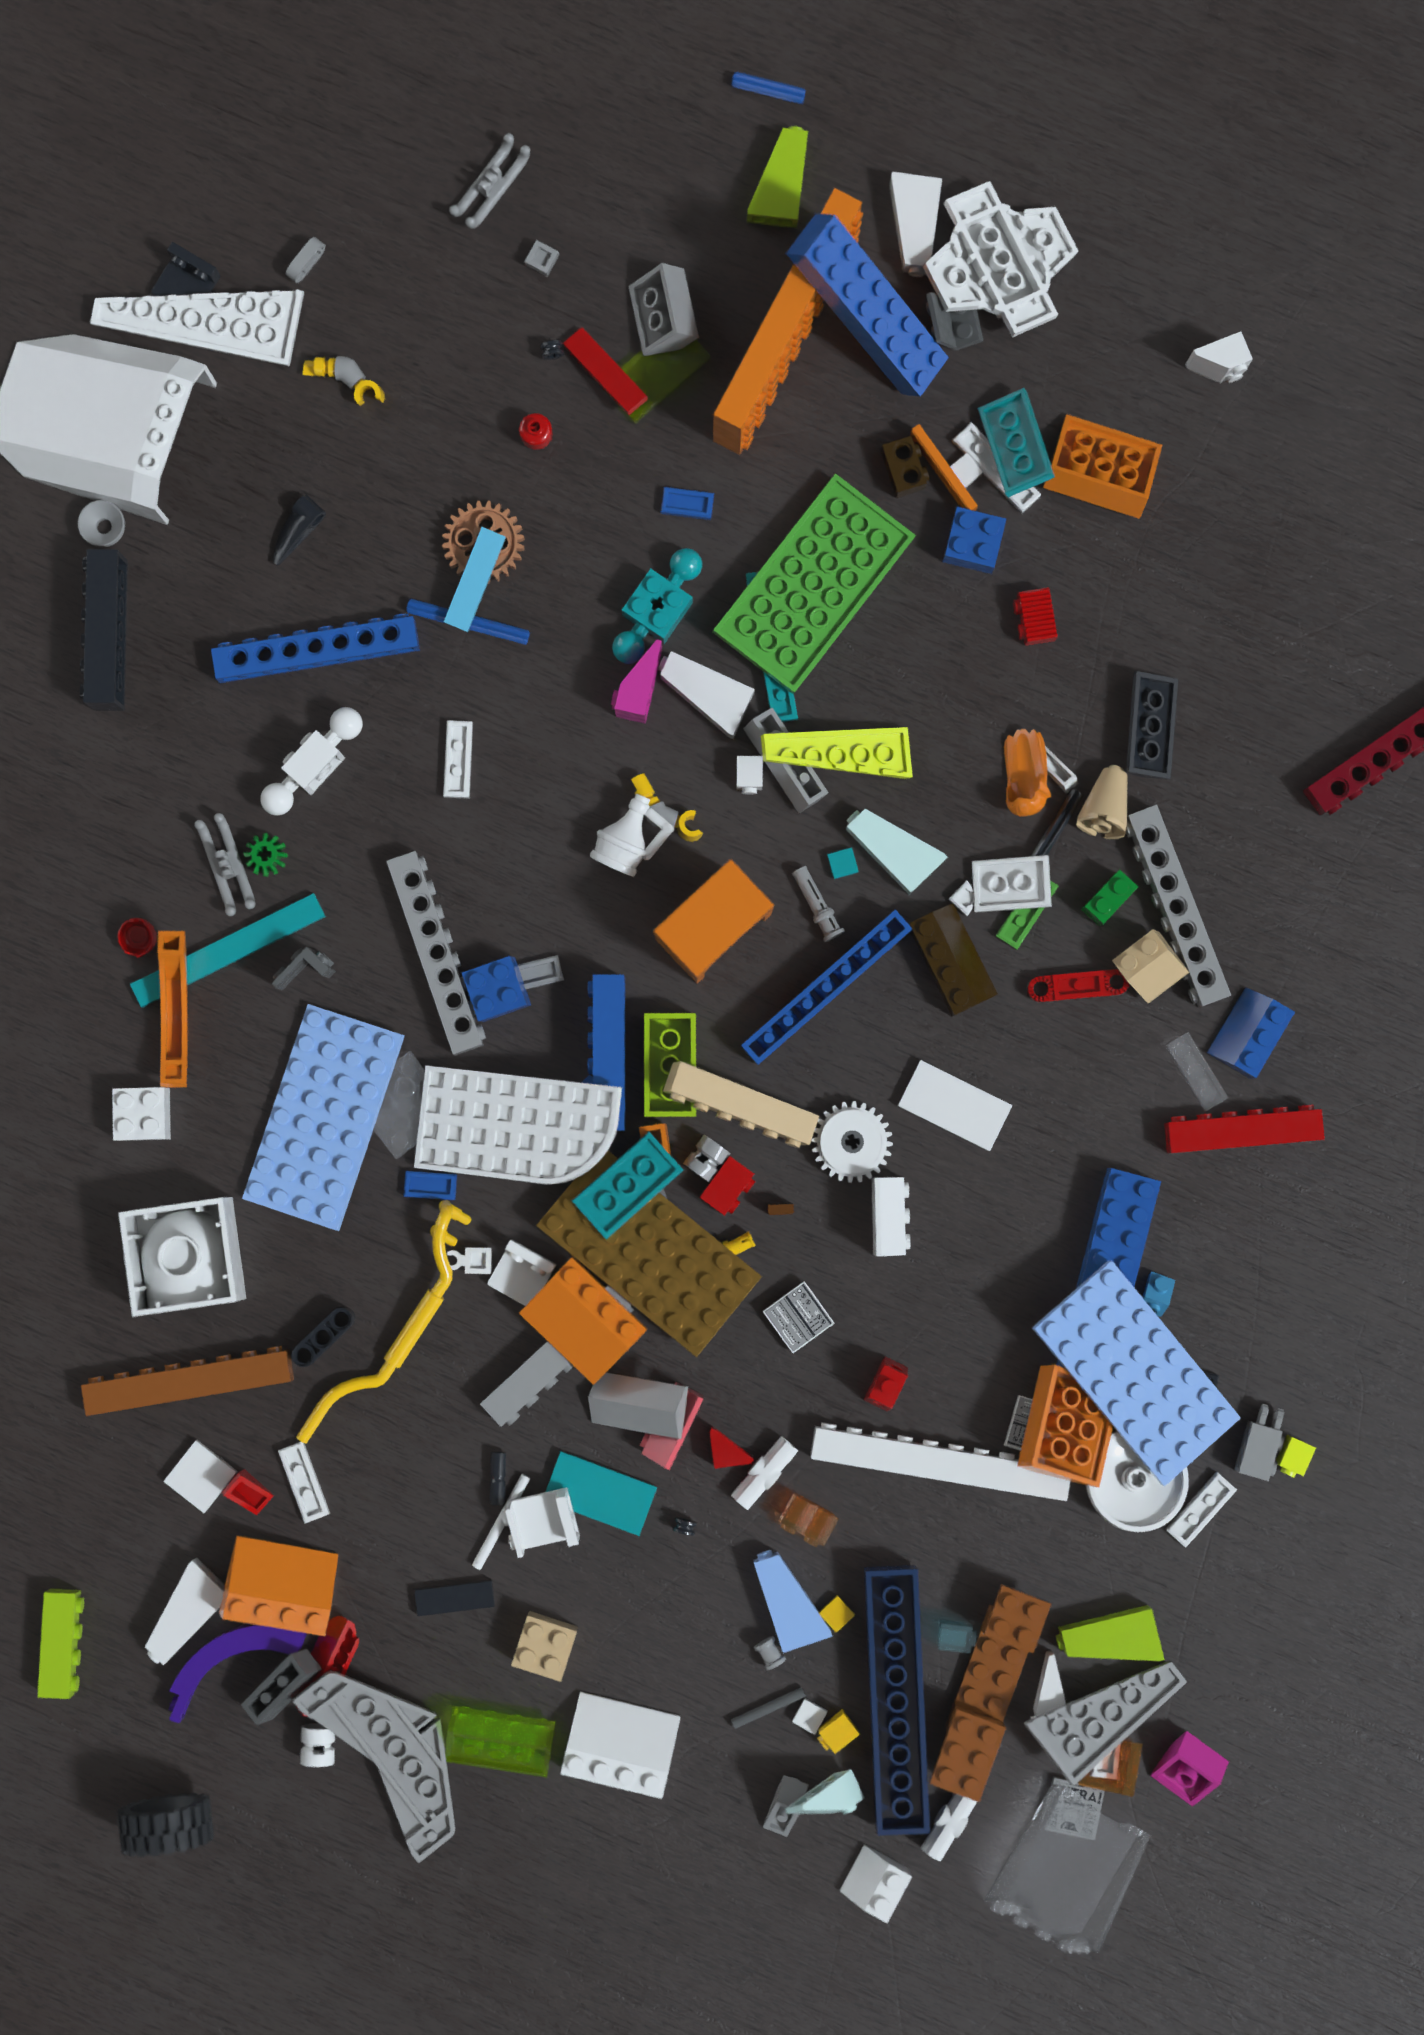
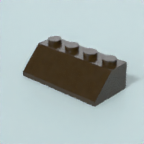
[909,903,998,1017]

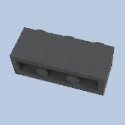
[241,1649,322,1725]

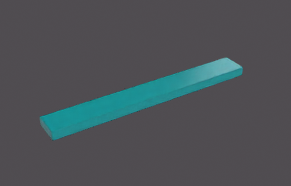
[130,893,326,1008]

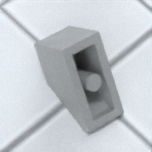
[763,1775,808,1837]

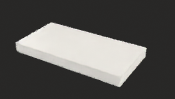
[898,1060,1012,1151]

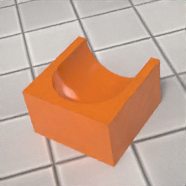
[654,860,774,984]

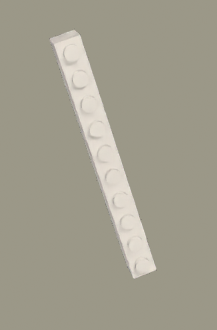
[810,1422,1070,1501]

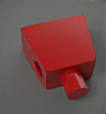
[864,1356,908,1411]

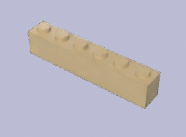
[663,1061,819,1148]

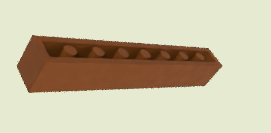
[81,1346,294,1416]

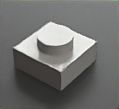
[525,240,559,276]

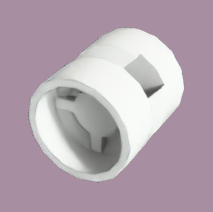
[300,1723,335,1767]

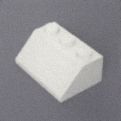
[871,1177,910,1256]

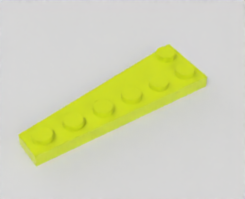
[761,727,913,779]

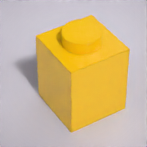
[818,1709,860,1754]

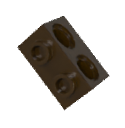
[881,436,929,499]

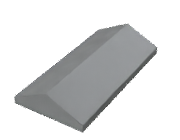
[588,1372,688,1439]

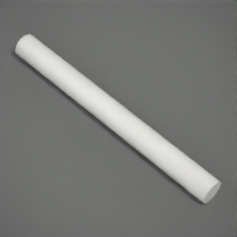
[472,1474,531,1570]

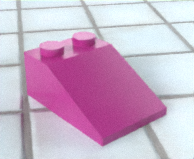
[611,640,662,724]

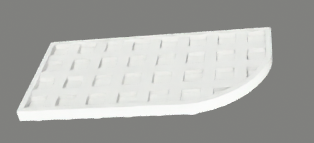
[414,1066,622,1184]

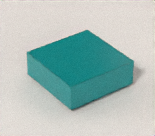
[827,848,859,879]

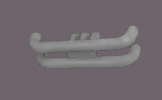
[449,133,530,229]
[194,813,255,916]

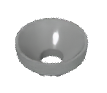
[78,500,125,547]

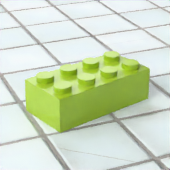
[644,1013,696,1117]

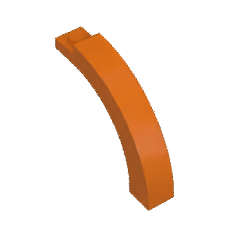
[158,931,188,1087]

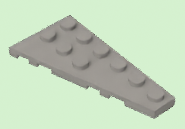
[1023,1661,1187,1785]

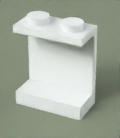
[502,1487,580,1558]

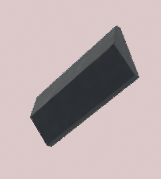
[1126,671,1178,779]

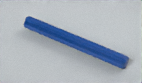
[406,599,530,644]

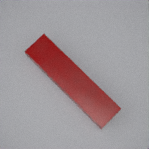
[563,327,648,415]

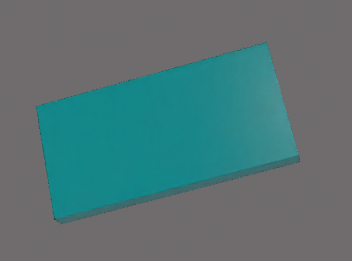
[978,388,1055,497]
[572,1132,684,1240]
[546,1451,657,1536]

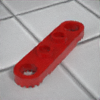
[1027,969,1130,1002]

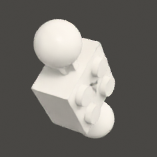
[260,707,363,816]

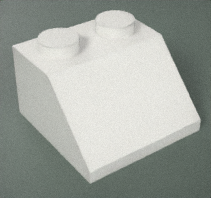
[1185,331,1253,383]
[840,1844,912,1923]

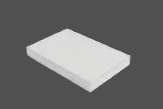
[972,855,1052,912]

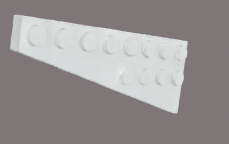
[90,290,304,366]

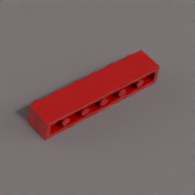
[1164,1105,1325,1153]

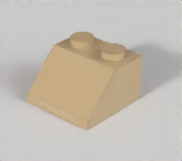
[1112,929,1189,1003]

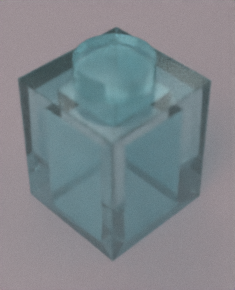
[937,1620,976,1653]

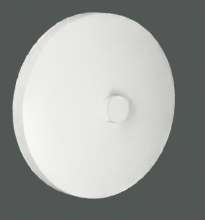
[1086,1430,1189,1532]

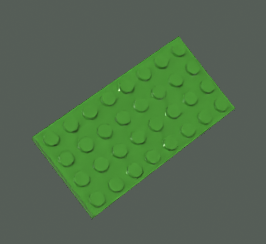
[713,474,916,694]

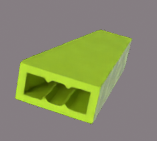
[747,126,808,228]
[1056,1605,1164,1661]

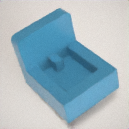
[1142,1271,1175,1317]

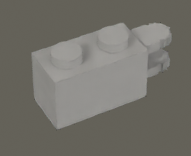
[1234,1404,1284,1481]

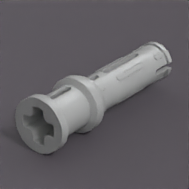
[792,866,845,942]

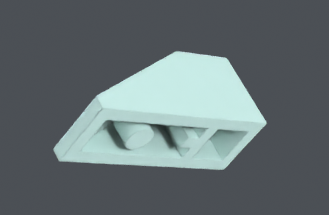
[785,1769,864,1814]

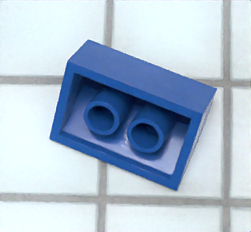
[1207,988,1295,1079]

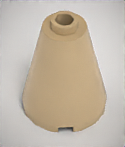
[1076,765,1127,839]

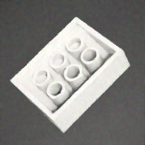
[561,1691,681,1799]

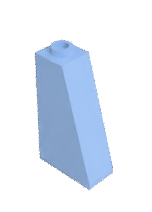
[753,1550,832,1653]

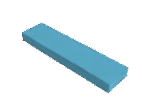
[444,527,506,632]

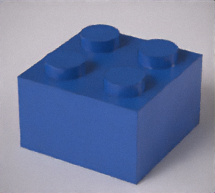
[943,507,1006,574]
[462,956,531,1022]

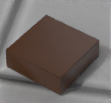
[767,1204,794,1215]

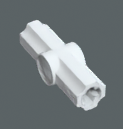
[731,1436,798,1510]
[921,1793,977,1861]

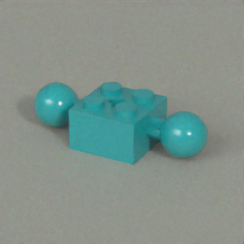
[612,548,702,664]

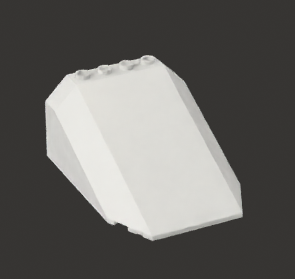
[0,334,217,525]

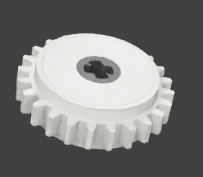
[811,1101,893,1183]

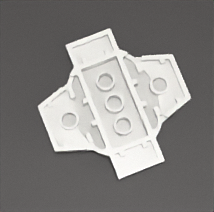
[923,181,1078,337]

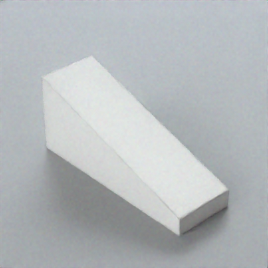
[1045,746,1078,794]

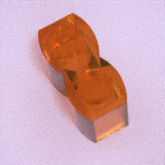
[779,1492,839,1547]

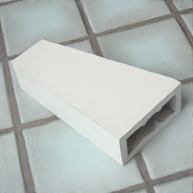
[890,172,942,277]
[658,651,754,739]
[145,1557,225,1665]

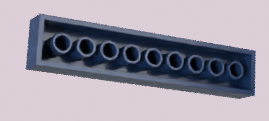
[864,1565,930,1836]

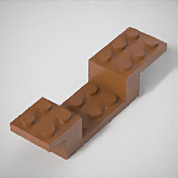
[929,1584,1051,1802]

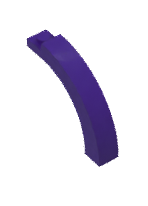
[168,1624,307,1723]

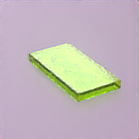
[612,340,711,424]

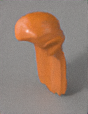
[1004,729,1051,817]

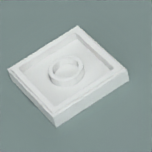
[164,1440,237,1513]

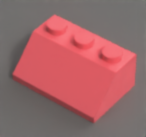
[639,1382,704,1470]

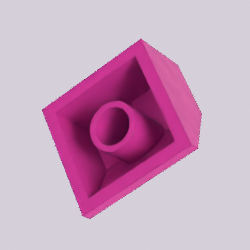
[1150,1731,1229,1807]

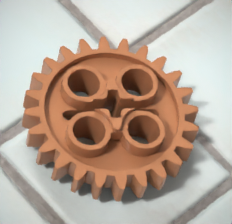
[442,501,525,584]

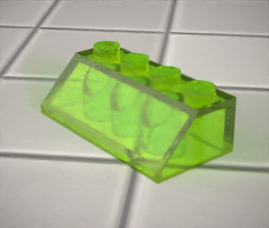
[445,1706,555,1778]

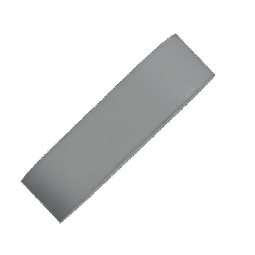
[286,237,325,283]

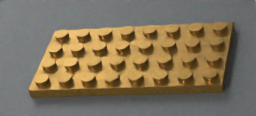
[536,1150,762,1357]

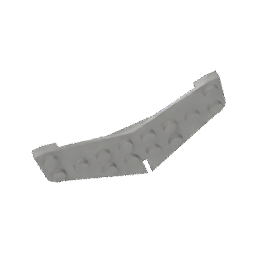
[293,1671,455,1863]

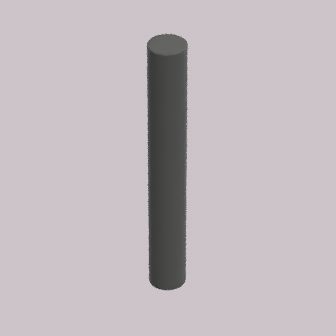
[731,1687,806,1729]

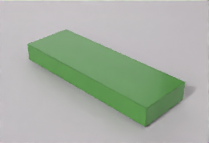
[995,880,1058,950]

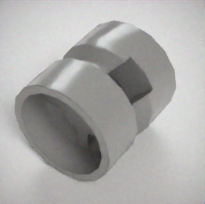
[683,1134,731,1183]

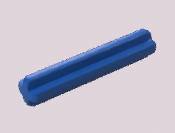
[732,72,806,104]

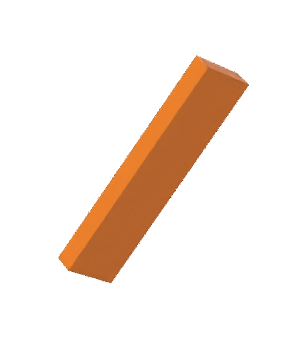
[910,424,978,511]

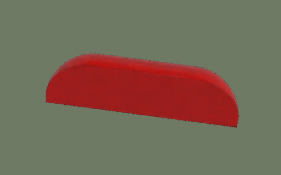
[296,1616,359,1716]

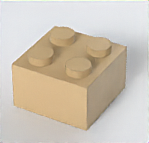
[511,1611,578,1682]

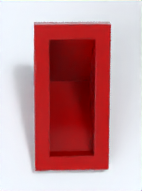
[710,1426,754,1469]
[221,1469,274,1515]

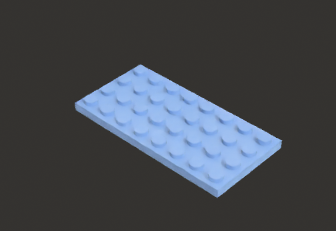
[242,1004,405,1231]
[1032,1260,1241,1486]

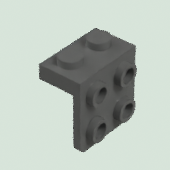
[272,947,336,990]

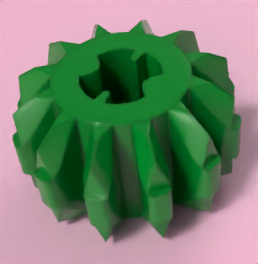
[244,833,288,877]

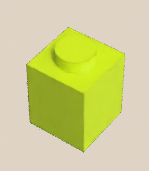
[1276,1435,1316,1477]

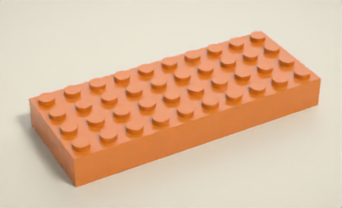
[713,188,864,455]

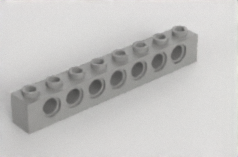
[1126,805,1231,1008]
[387,851,486,1055]

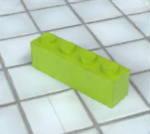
[38,1589,84,1699]

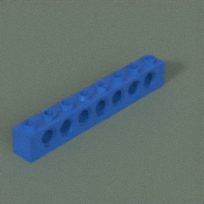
[211,614,420,683]
[741,910,912,1066]

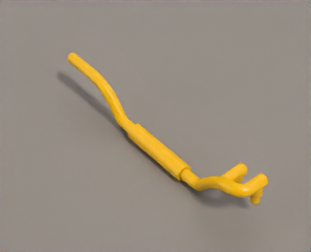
[296,1200,471,1444]

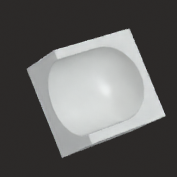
[119,1197,246,1317]

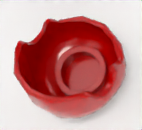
[118,918,157,958]

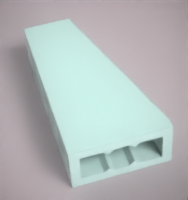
[846,809,947,894]

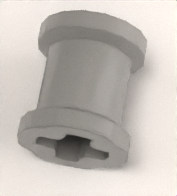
[754,1636,786,1671]

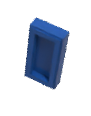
[661,487,714,520]
[404,1171,457,1200]

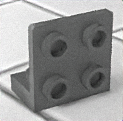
[926,292,983,351]

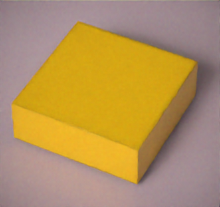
[819,1595,855,1633]

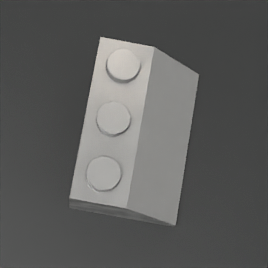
[629,263,699,356]

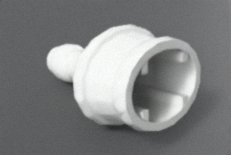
[590,794,674,877]

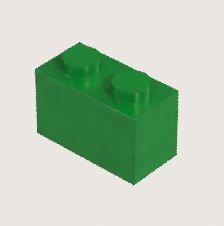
[1081,870,1138,927]

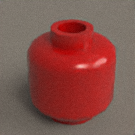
[519,413,553,450]

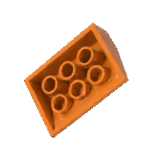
[1043,414,1162,519]
[519,1257,647,1385]
[1017,1365,1113,1488]
[219,1535,338,1636]

